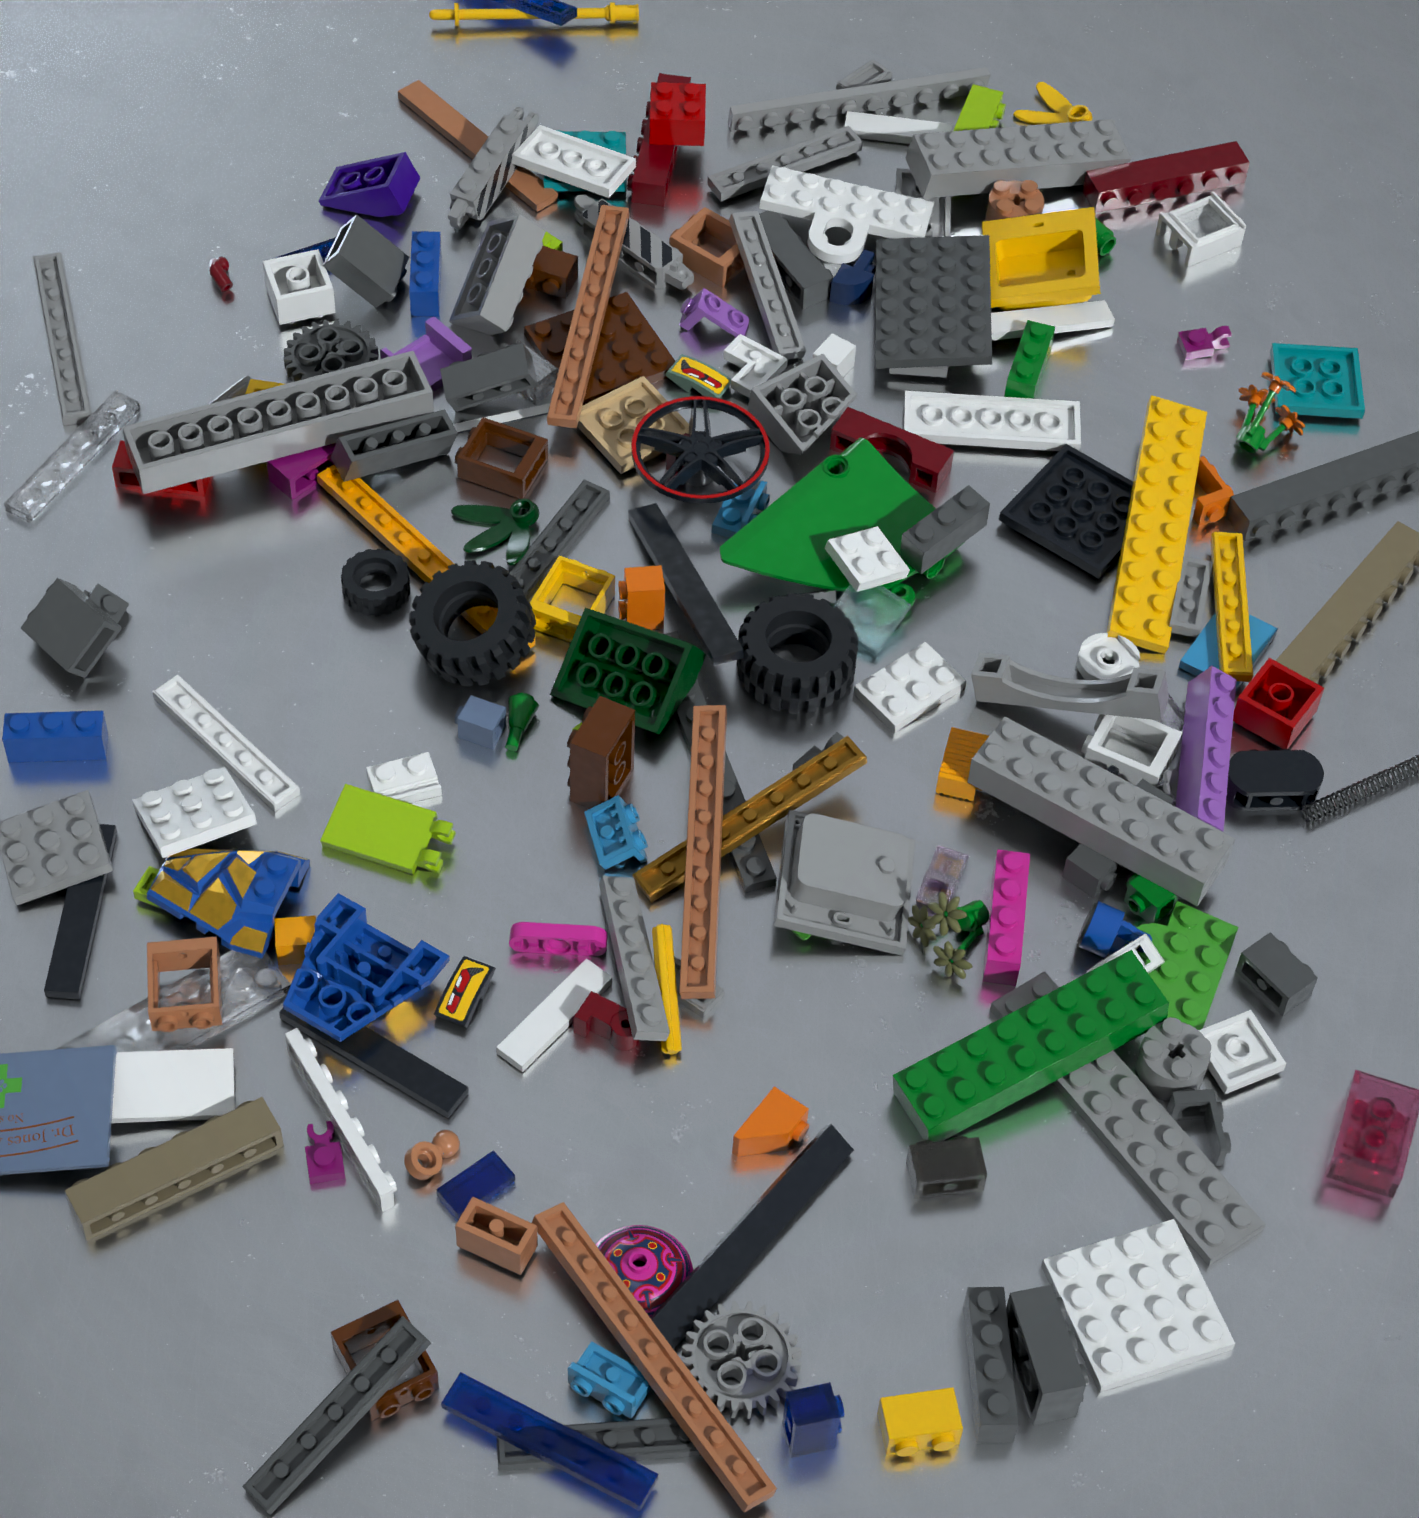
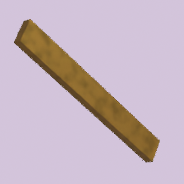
[632,735,867,903]

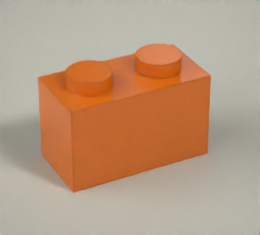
[618,565,665,630]

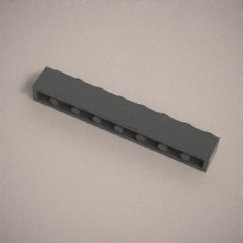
[1226,431,1419,541]

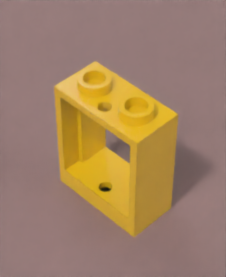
[530,555,615,643]

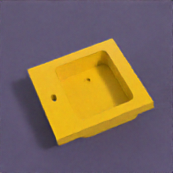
[982,207,1101,311]

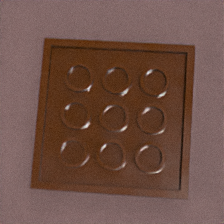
[524,292,675,406]

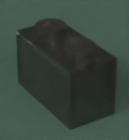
[906,1136,987,1199]

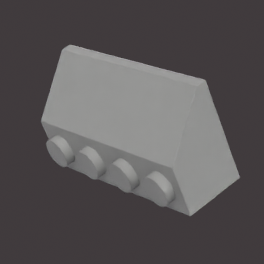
[449,214,546,335]

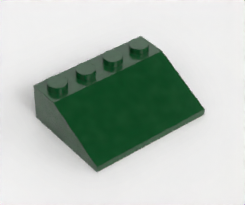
[550,607,707,734]

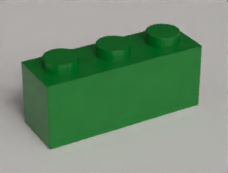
[1004,320,1055,399]

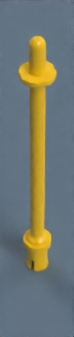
[429,2,639,26]

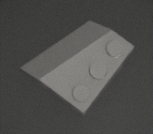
[748,354,857,455]

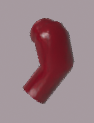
[209,256,233,292]

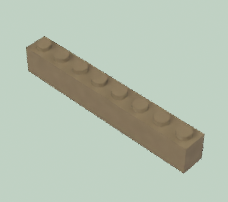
[1275,521,1419,684]

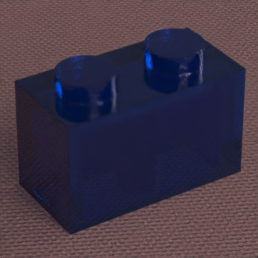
[782,1382,844,1458]

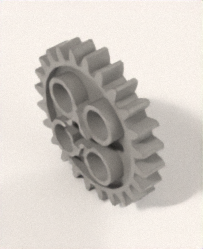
[682,1300,802,1419]

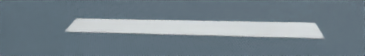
[453,403,550,432]

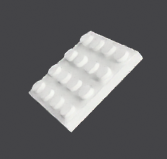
[1041,1219,1235,1393]

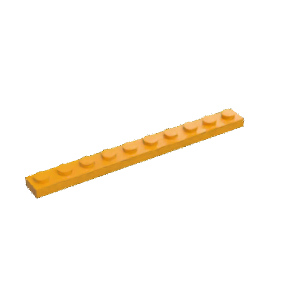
[317,465,535,649]

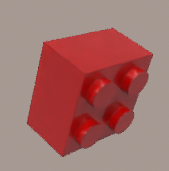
[649,82,706,146]
[1233,658,1324,749]

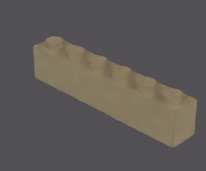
[64,1097,284,1241]

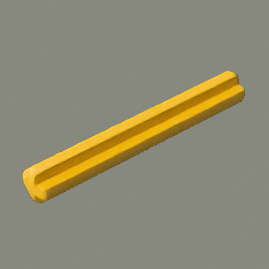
[652,924,682,1055]

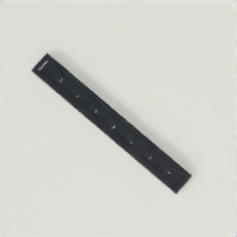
[628,503,744,666]
[650,1124,854,1349]

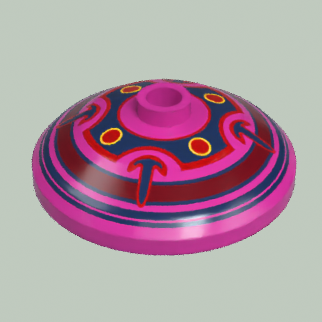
[595,1225,693,1317]

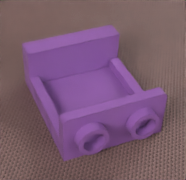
[380,316,472,392]

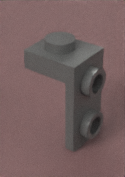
[1167,1088,1231,1167]

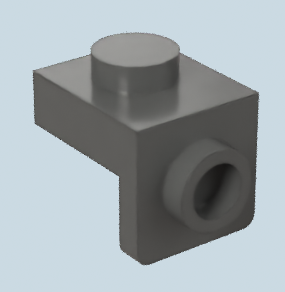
[83,583,129,624]

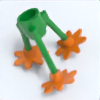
[1236,372,1305,454]

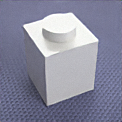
[813,334,856,377]

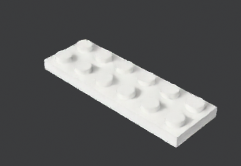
[903,391,1081,451]

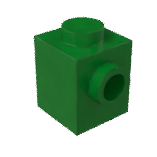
[1124,873,1179,923]

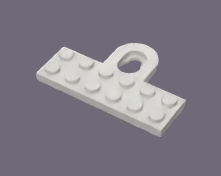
[759,165,934,264]

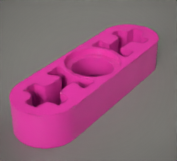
[509,922,608,957]

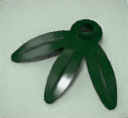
[451,498,540,565]

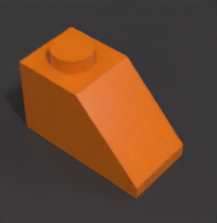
[732,1086,810,1157]

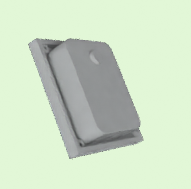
[773,810,915,956]

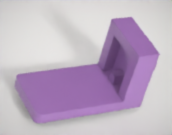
[679,288,750,337]

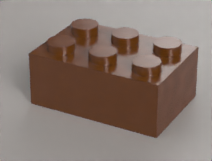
[567,696,635,809]

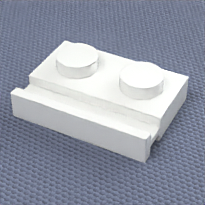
[366,752,442,804]

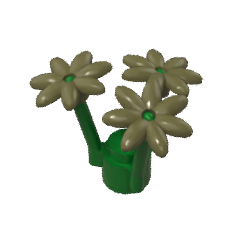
[908,892,989,979]

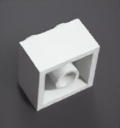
[262,249,336,325]

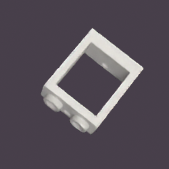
[1081,714,1183,788]

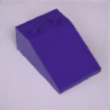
[318,152,420,217]

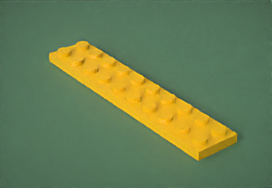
[1107,395,1207,654]

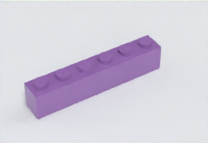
[1175,666,1237,832]

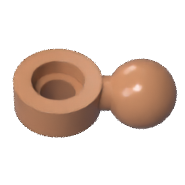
[404,1130,460,1180]

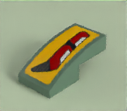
[665,354,731,399]

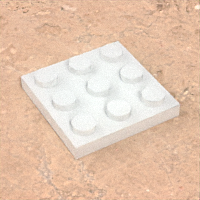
[132,767,257,858]

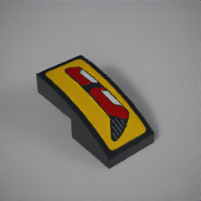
[434,956,496,1029]

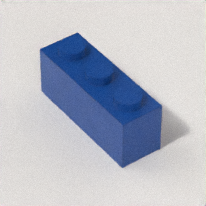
[409,231,442,317]
[2,711,108,763]

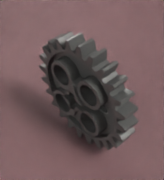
[283,319,379,382]

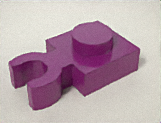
[305,1121,346,1184]

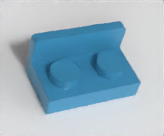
[711,481,770,538]
[584,795,648,870]

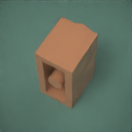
[455,1197,538,1275]

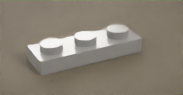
[1169,556,1213,638]

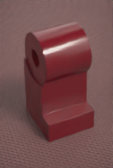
[573,991,639,1051]

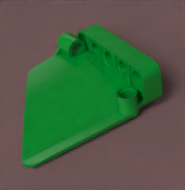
[719,437,965,595]

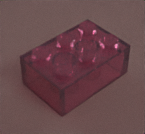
[1324,1070,1419,1199]

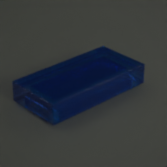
[436,1150,515,1220]

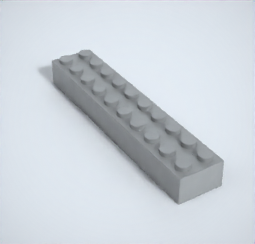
[122,351,434,495]

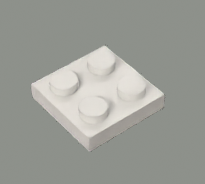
[825,526,910,592]
[1198,1010,1286,1094]

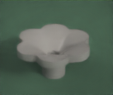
[1157,768,1179,806]

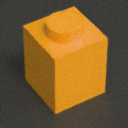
[275,915,316,965]

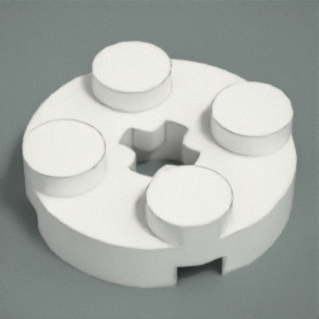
[1076,633,1140,680]

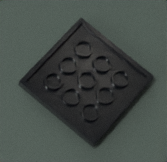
[999,444,1133,578]

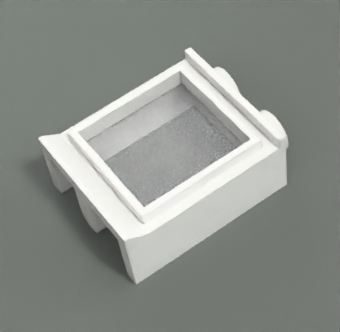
[1156,191,1246,267]

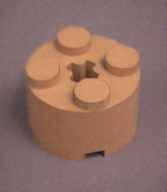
[985,180,1044,221]

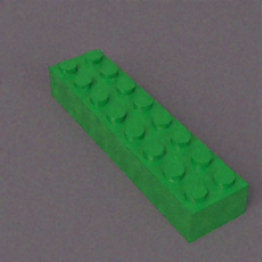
[893,950,1169,1148]

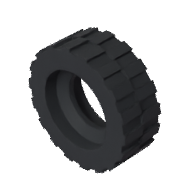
[341,548,410,616]

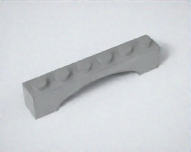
[971,652,1169,721]

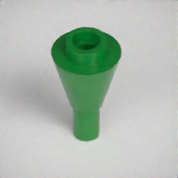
[505,693,539,751]

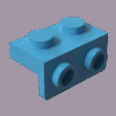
[568,1341,652,1419]

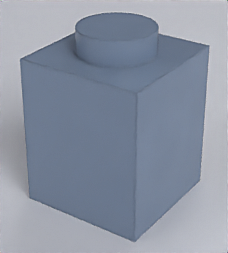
[455,695,506,750]

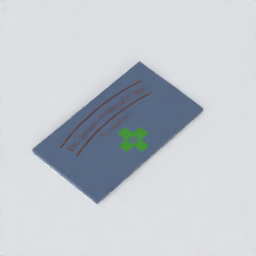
[0,1045,117,1175]

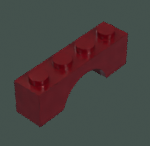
[830,407,954,493]

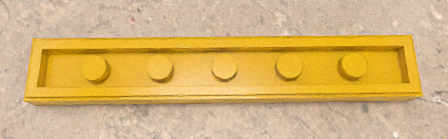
[1210,532,1253,682]

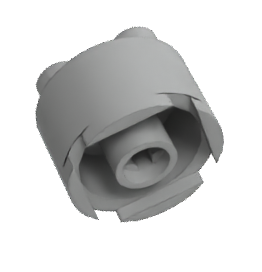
[1136,1017,1211,1101]

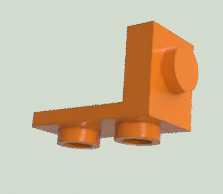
[1193,456,1234,526]

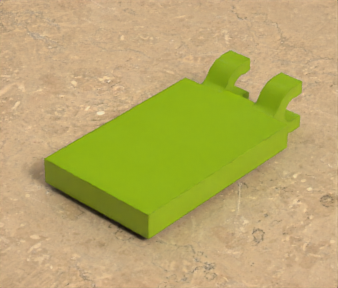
[320,784,456,875]

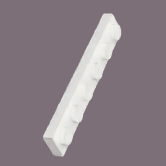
[285,1028,397,1213]

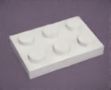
[853,642,967,733]

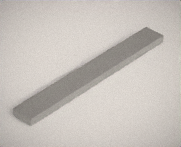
[33,252,93,426]

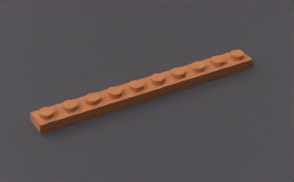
[547,205,629,428]
[680,705,727,999]
[532,1202,777,1513]

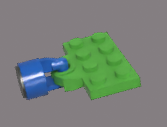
[1077,901,1239,1030]

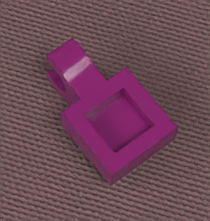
[1177,326,1232,360]

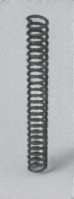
[1303,755,1419,823]

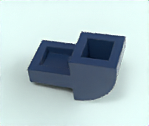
[830,249,876,305]

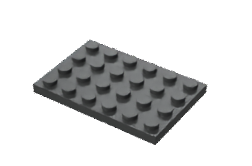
[875,235,992,369]

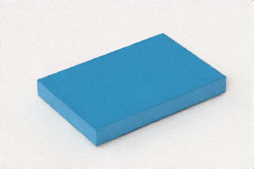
[1179,613,1278,693]

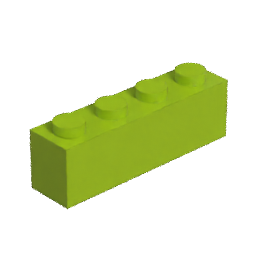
[953,84,1006,131]

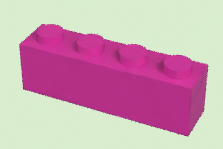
[982,849,1030,986]

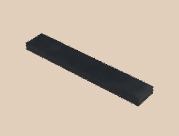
[44,824,117,999]
[279,1008,469,1118]

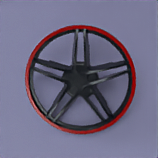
[631,396,770,504]

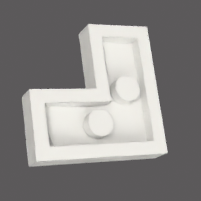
[723,334,788,398]

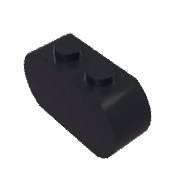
[1226,749,1324,812]

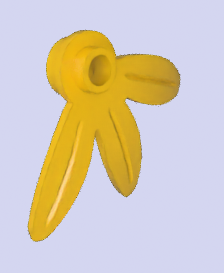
[1013,82,1093,125]

